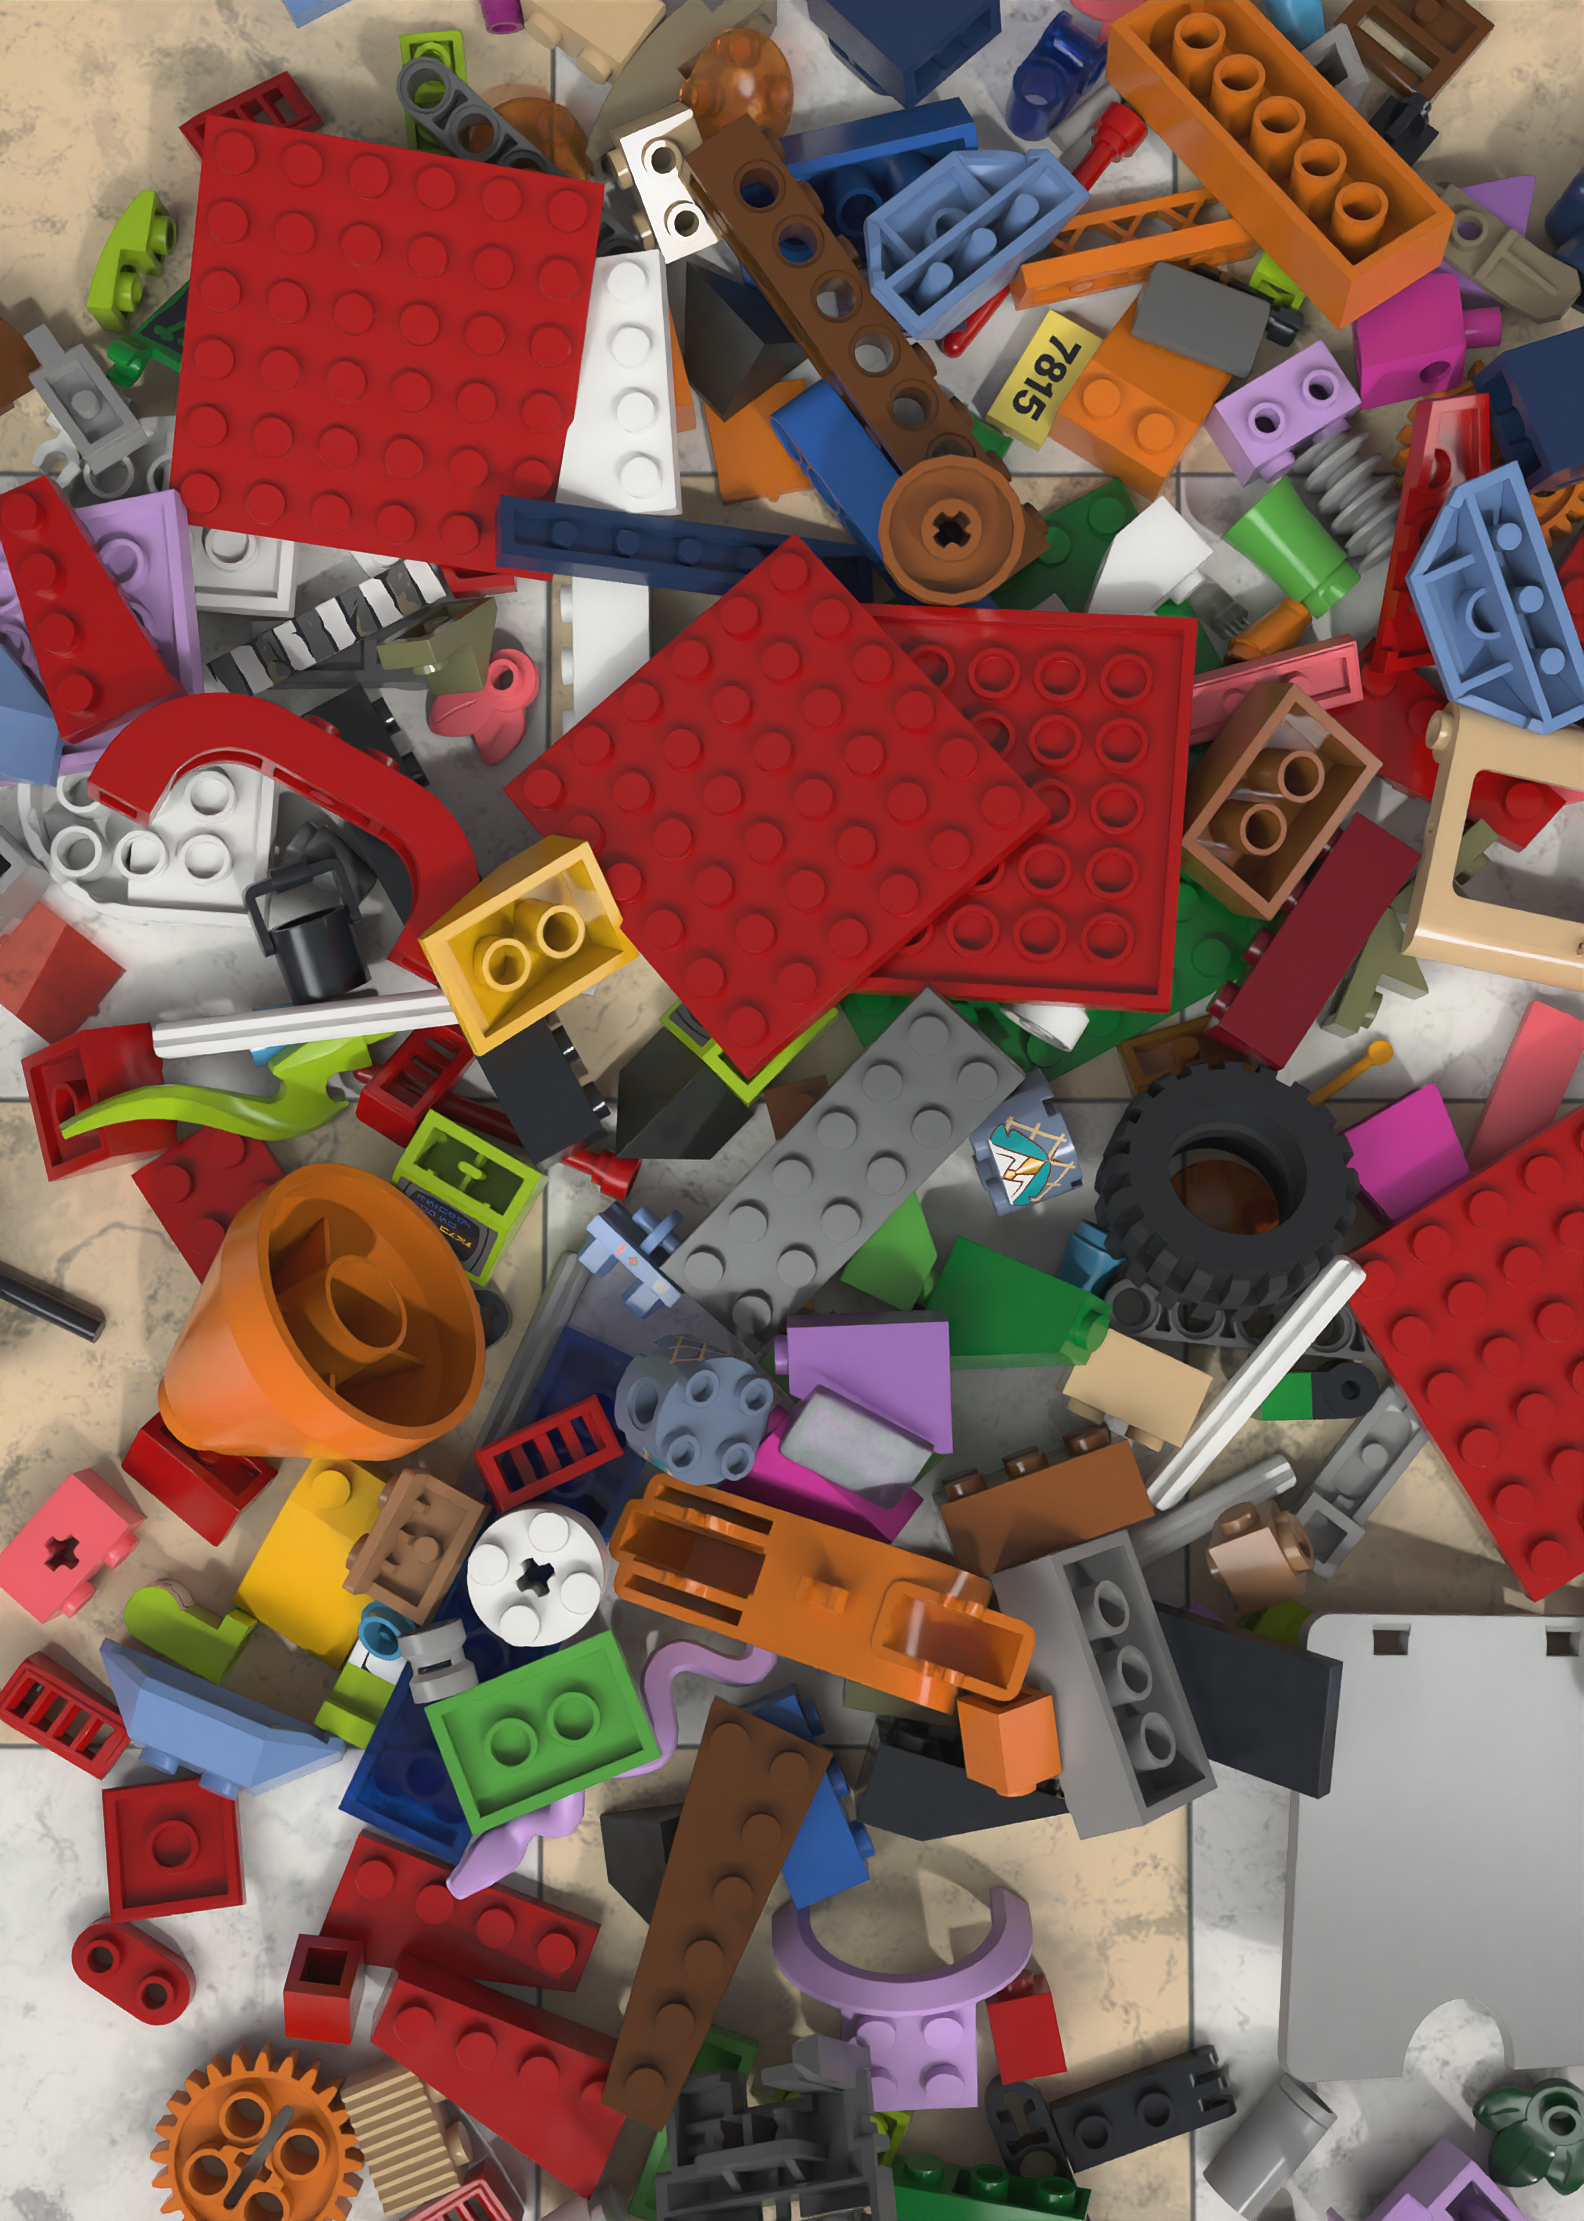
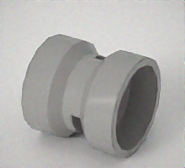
[397,1617,479,1704]

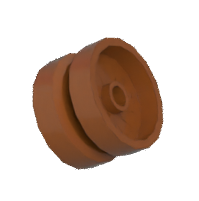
[878,454,1026,607]

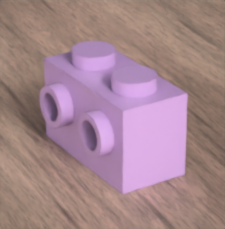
[1204,339,1362,488]

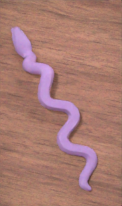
[446,1638,778,1900]

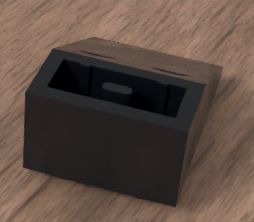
[854,1717,1070,1842]

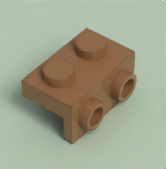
[342,1467,493,1626]

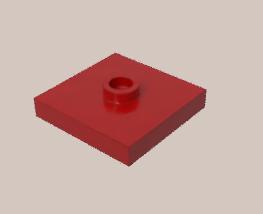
[102,1775,247,1924]

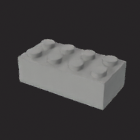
[990,1529,1218,1840]

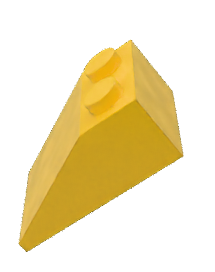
[417,834,639,1057]
[231,1459,395,1671]

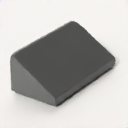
[1130,261,1271,379]

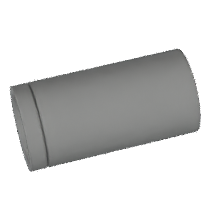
[1203,2072,1338,2221]

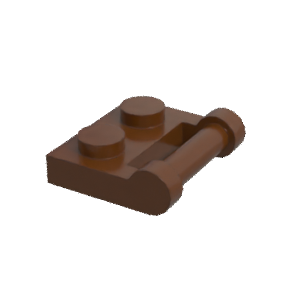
[1328,0,1495,105]

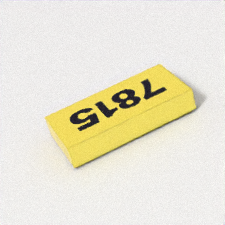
[985,309,1104,452]

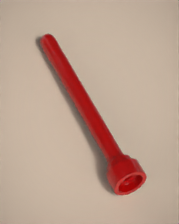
[941,102,1148,358]
[352,1060,643,1202]

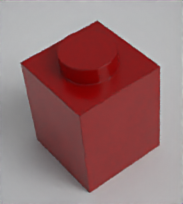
[283,1933,365,2045]
[984,1969,1067,2085]

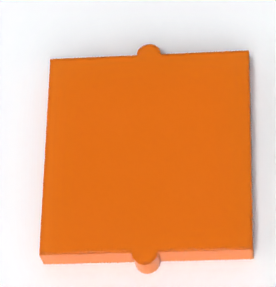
[703,378,814,506]

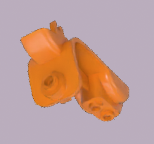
[609,1473,1036,1715]

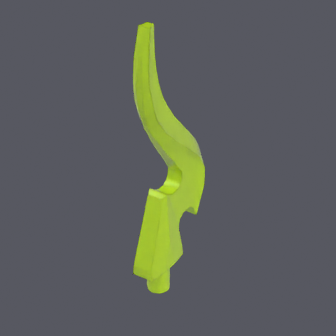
[59,1031,396,1141]

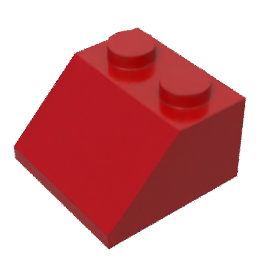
[21,1022,179,1182]

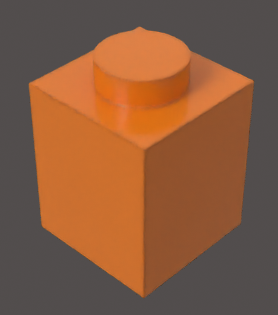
[957,1684,1062,1797]

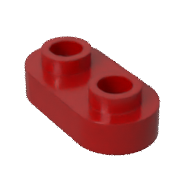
[71,1916,196,2026]

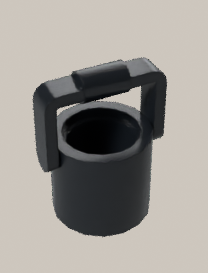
[242,857,372,1006]

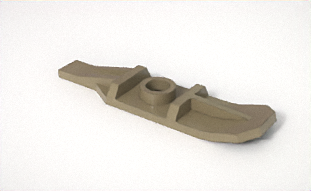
[1417,174,1581,324]

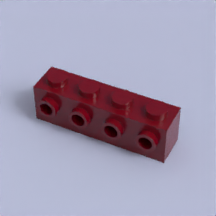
[1203,811,1422,1071]

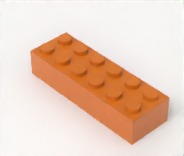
[1105,0,1456,330]

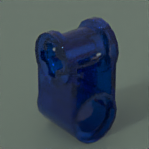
[1005,10,1108,142]

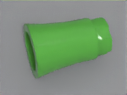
[1220,475,1361,619]

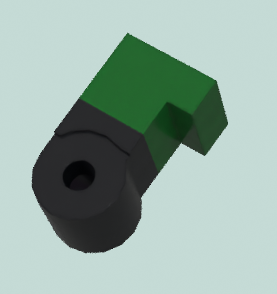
[1247,1354,1379,1421]

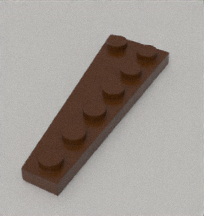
[601,1695,834,2133]

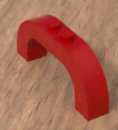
[87,692,480,988]

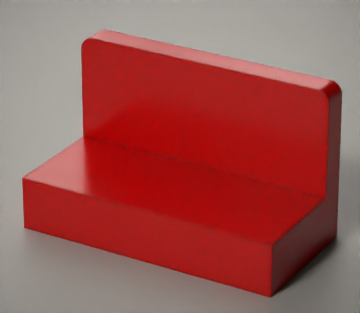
[121,1411,279,1547]

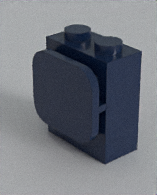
[806,0,1002,112]
[1471,326,1584,495]

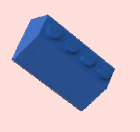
[737,97,978,293]

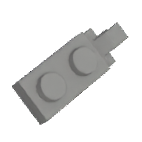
[23,323,150,475]

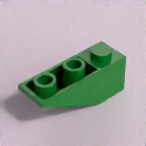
[892,2152,1092,2221]

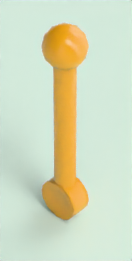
[1307,1040,1393,1107]

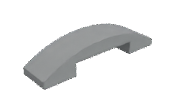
[1289,1378,1429,1582]

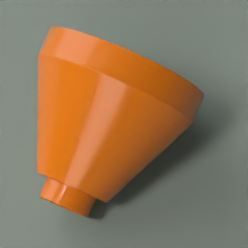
[157,1162,486,1461]

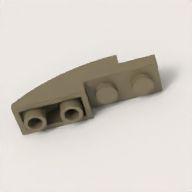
[585,0,777,185]

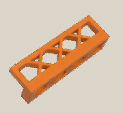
[1010,187,1261,311]

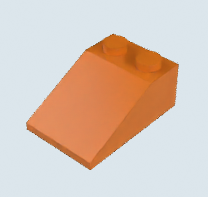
[1049,294,1235,503]

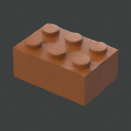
[1180,682,1383,921]
[931,1424,1155,1578]

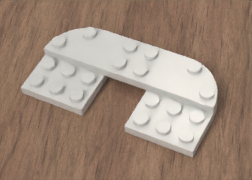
[17,416,300,931]

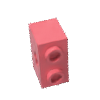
[0,1468,147,1624]

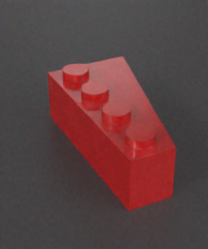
[370,1952,626,2201]

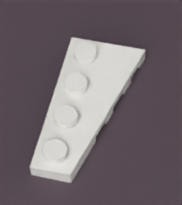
[555,249,683,517]

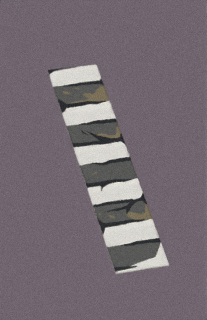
[204,560,446,696]

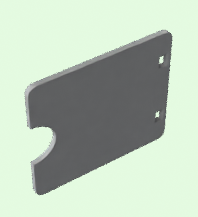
[1277,1611,1584,2082]

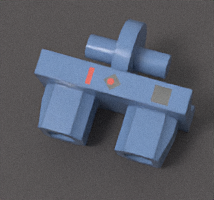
[577,1200,686,1319]

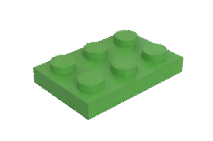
[424,1628,663,1836]

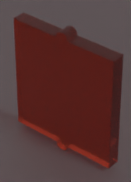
[0,901,127,1045]

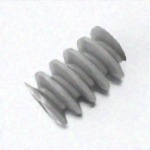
[1291,431,1401,574]

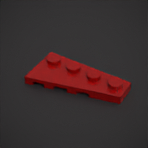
[1370,392,1491,674]
[0,475,188,745]
[1325,636,1567,853]
[319,1829,601,1993]

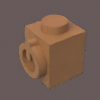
[1205,1498,1315,1616]

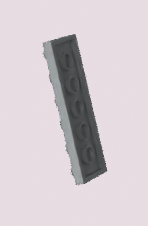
[659,982,1026,1355]

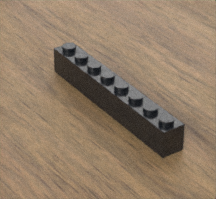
[300,684,611,1172]

